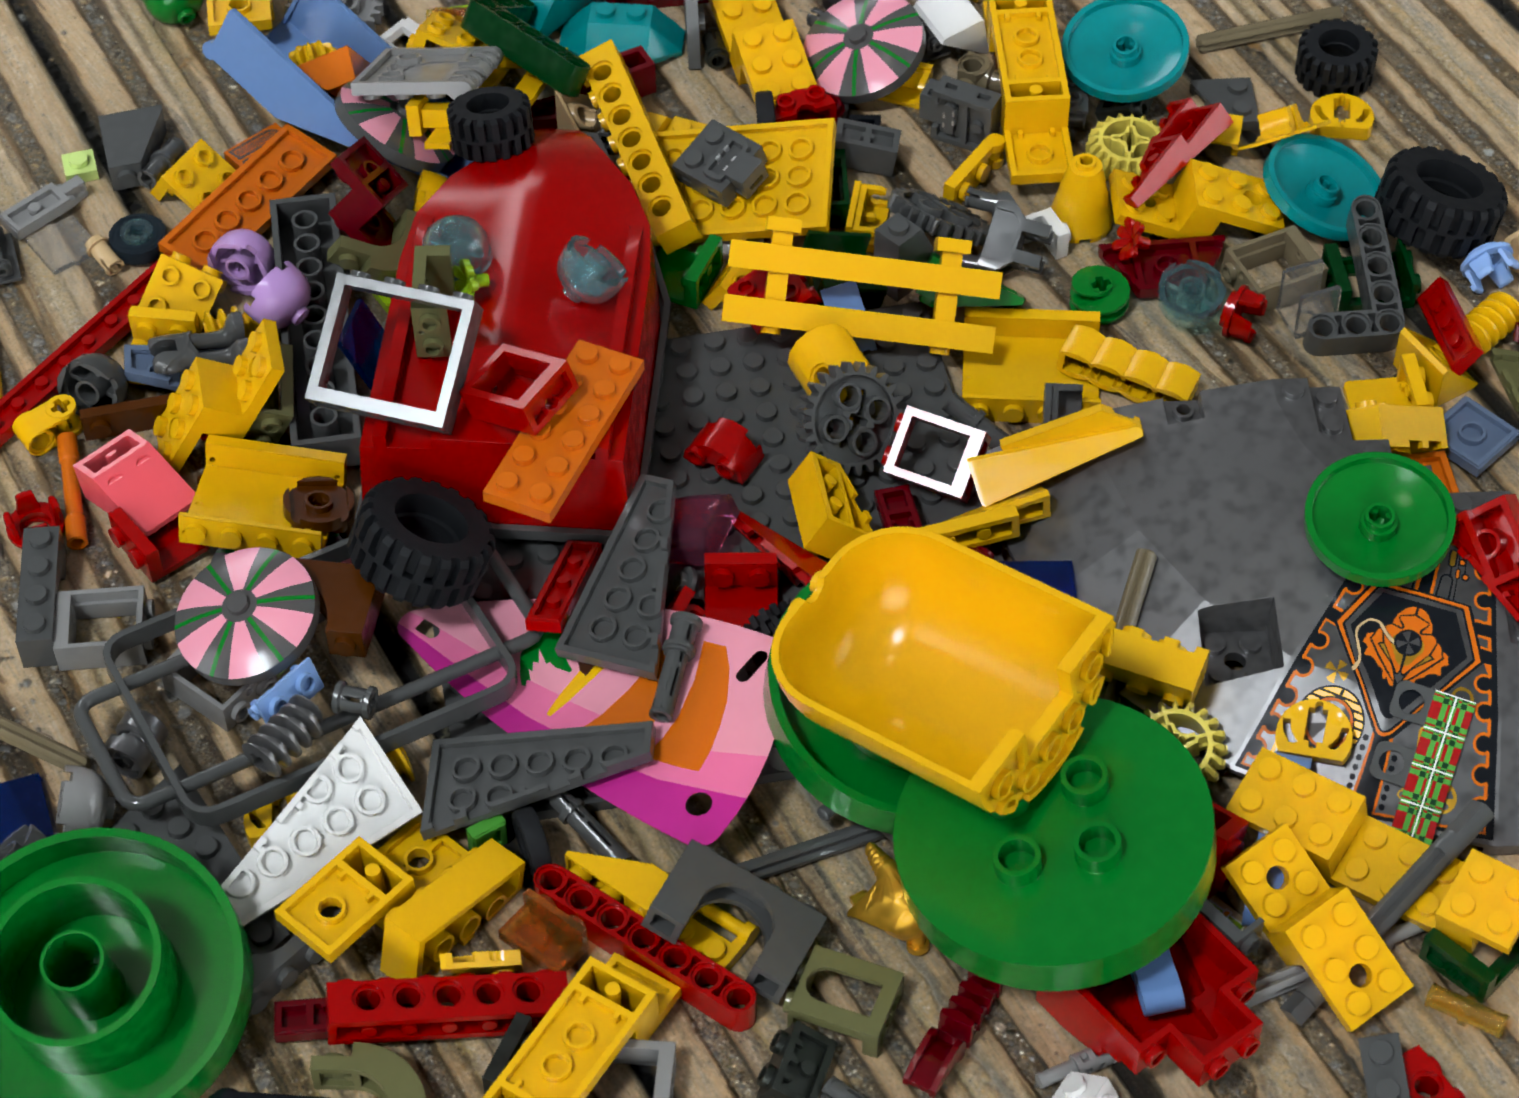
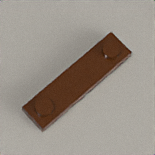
[79,394,170,441]

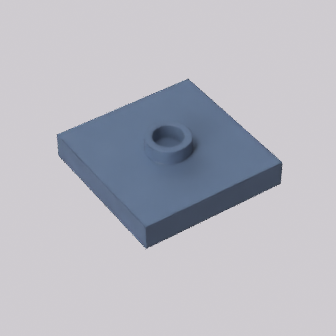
[1437,395,1519,477]

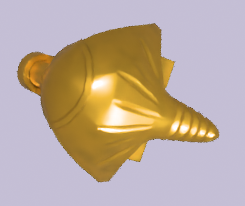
[847,842,930,956]

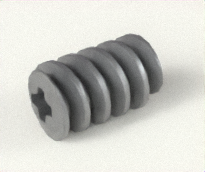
[242,694,323,778]

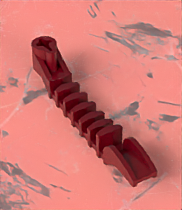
[902,971,1003,1098]

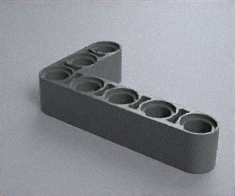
[1303,195,1405,356]

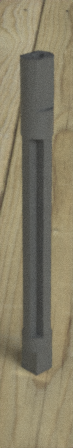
[1280,800,1494,1026]

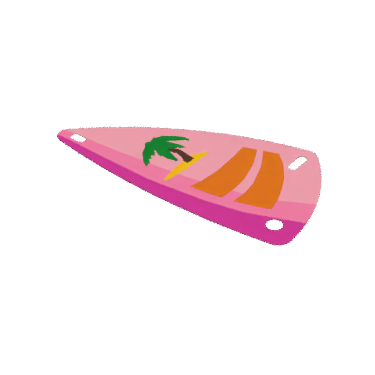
[397,599,774,846]

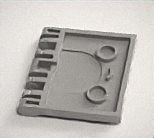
[351,46,504,100]

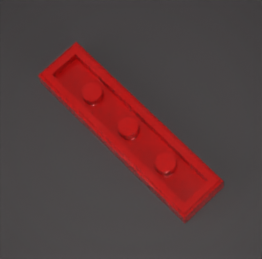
[1417,276,1485,376]
[525,540,602,633]

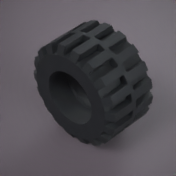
[1295,19,1379,97]
[447,86,535,162]

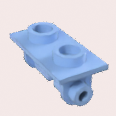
[248,657,325,724]

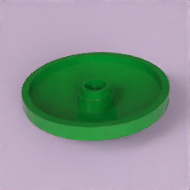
[1303,452,1456,587]

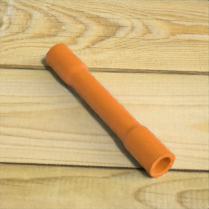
[57,432,88,550]

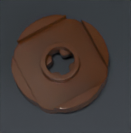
[283,476,355,534]

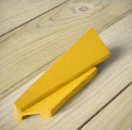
[967,403,1144,507]
[919,485,1051,548]

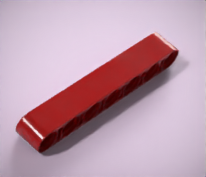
[533,863,757,1032]

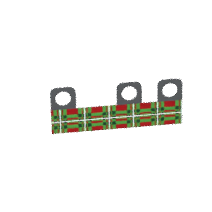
[1370,680,1476,845]

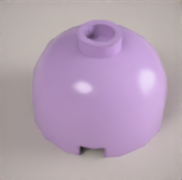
[207,228,275,296]
[244,261,311,329]

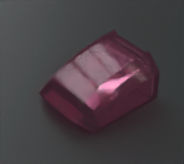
[669,493,740,566]

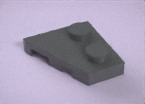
[1189,77,1259,131]

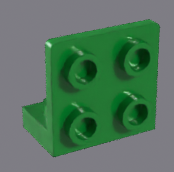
[656,234,723,310]

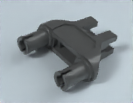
[962,186,1054,276]

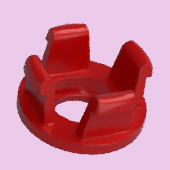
[1219,284,1268,343]
[3,490,65,549]

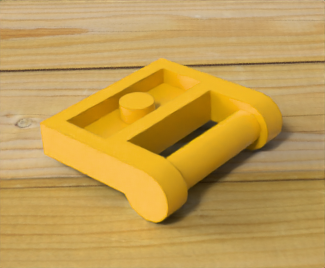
[679,903,760,971]

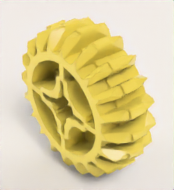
[1085,113,1161,180]
[1144,699,1228,785]

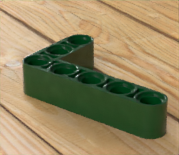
[460,0,591,97]

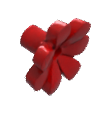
[1112,217,1151,261]

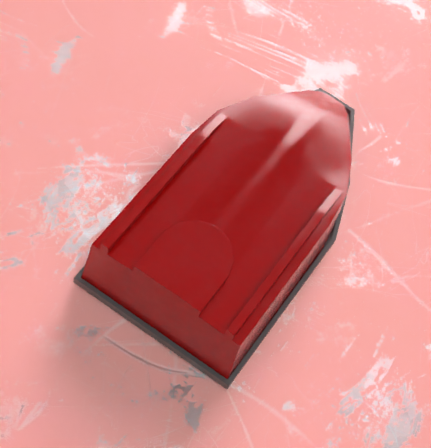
[354,129,671,544]

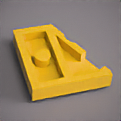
[439,949,523,977]

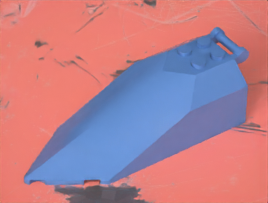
[202,0,473,178]

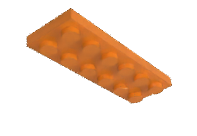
[158,123,337,270]
[483,339,645,524]

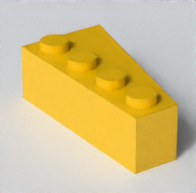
[380,838,526,979]

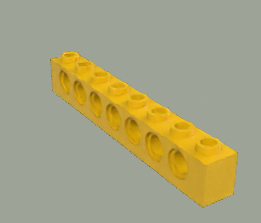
[578,39,702,255]

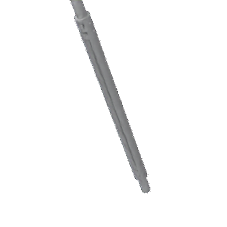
[1035,921,1425,1089]

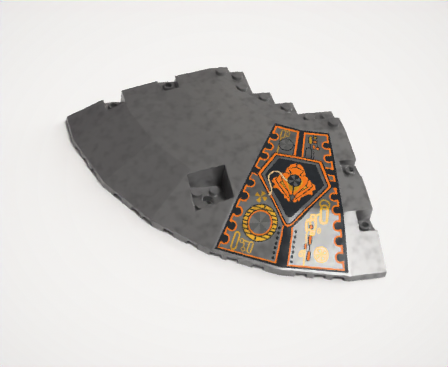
[986,378,1519,855]

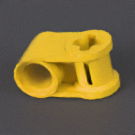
[12,394,83,456]

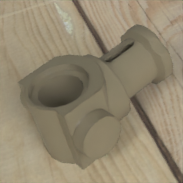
[957,51,1001,94]

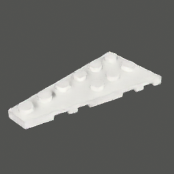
[221,716,423,927]

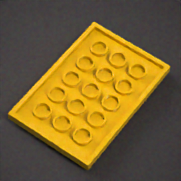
[638,118,836,246]

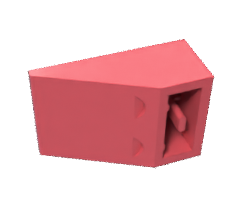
[73,429,195,537]

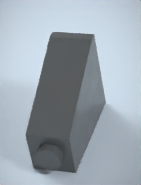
[98,104,167,191]
[874,212,937,302]

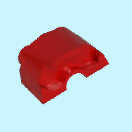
[774,85,836,122]
[683,417,764,485]

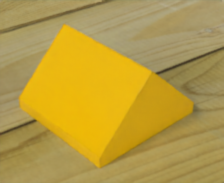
[1393,327,1478,407]

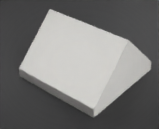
[913,0,989,54]

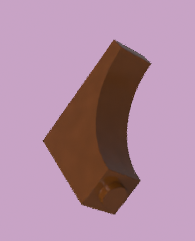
[295,558,385,658]

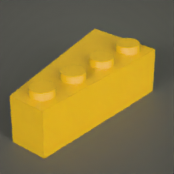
[1099,621,1210,709]

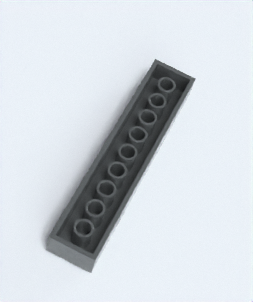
[269,192,362,467]

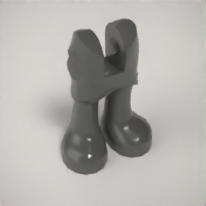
[148,311,248,375]

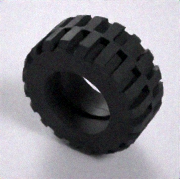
[1374,146,1508,259]
[347,477,496,609]

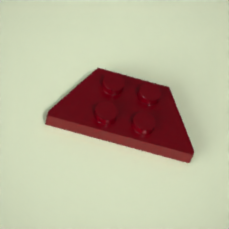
[1098,235,1225,299]

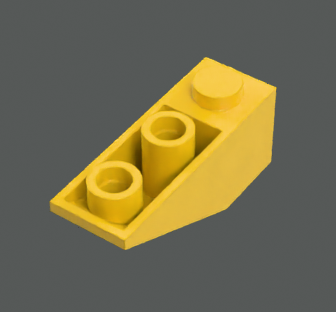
[564,851,669,917]

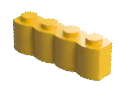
[1056,325,1201,403]

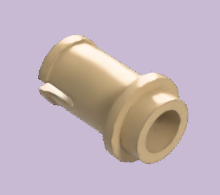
[85,234,124,276]

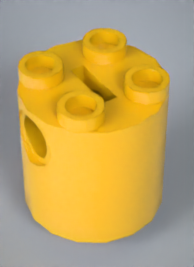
[787,324,870,421]

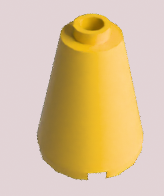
[1051,153,1113,244]

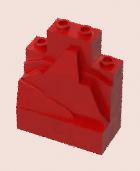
[1035,912,1263,1087]

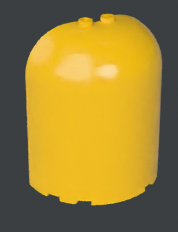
[771,526,1114,816]

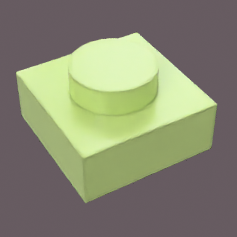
[61,149,99,182]

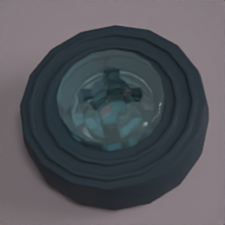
[109,213,168,266]

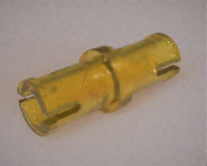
[1424,982,1509,1039]

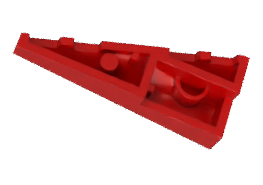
[1123,97,1234,208]
[1452,494,1519,622]
[723,508,827,586]

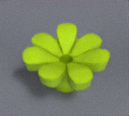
[453,258,490,296]

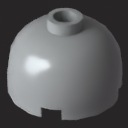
[54,764,116,835]

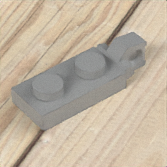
[0,175,88,241]

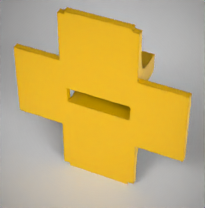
[1237,103,1331,151]

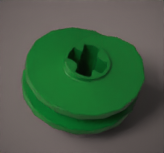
[1069,265,1131,325]

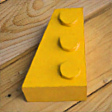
[1346,400,1448,455]
[787,451,873,559]

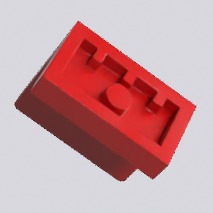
[704,552,778,627]

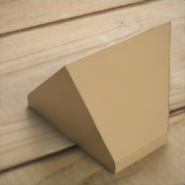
[554,90,601,132]

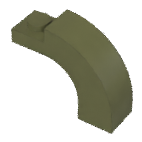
[327,209,417,282]
[310,1042,426,1098]

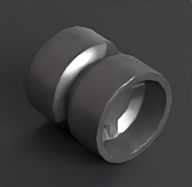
[105,709,168,779]

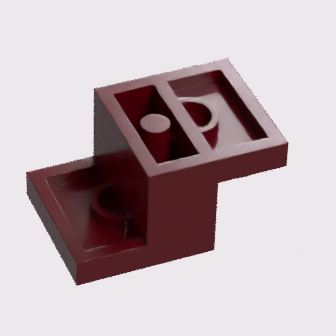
[328,136,409,246]

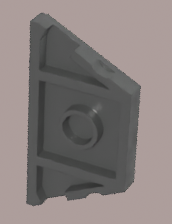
[684,0,705,70]

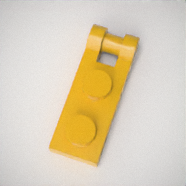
[943,133,1005,204]

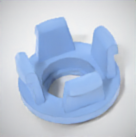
[1460,241,1519,294]

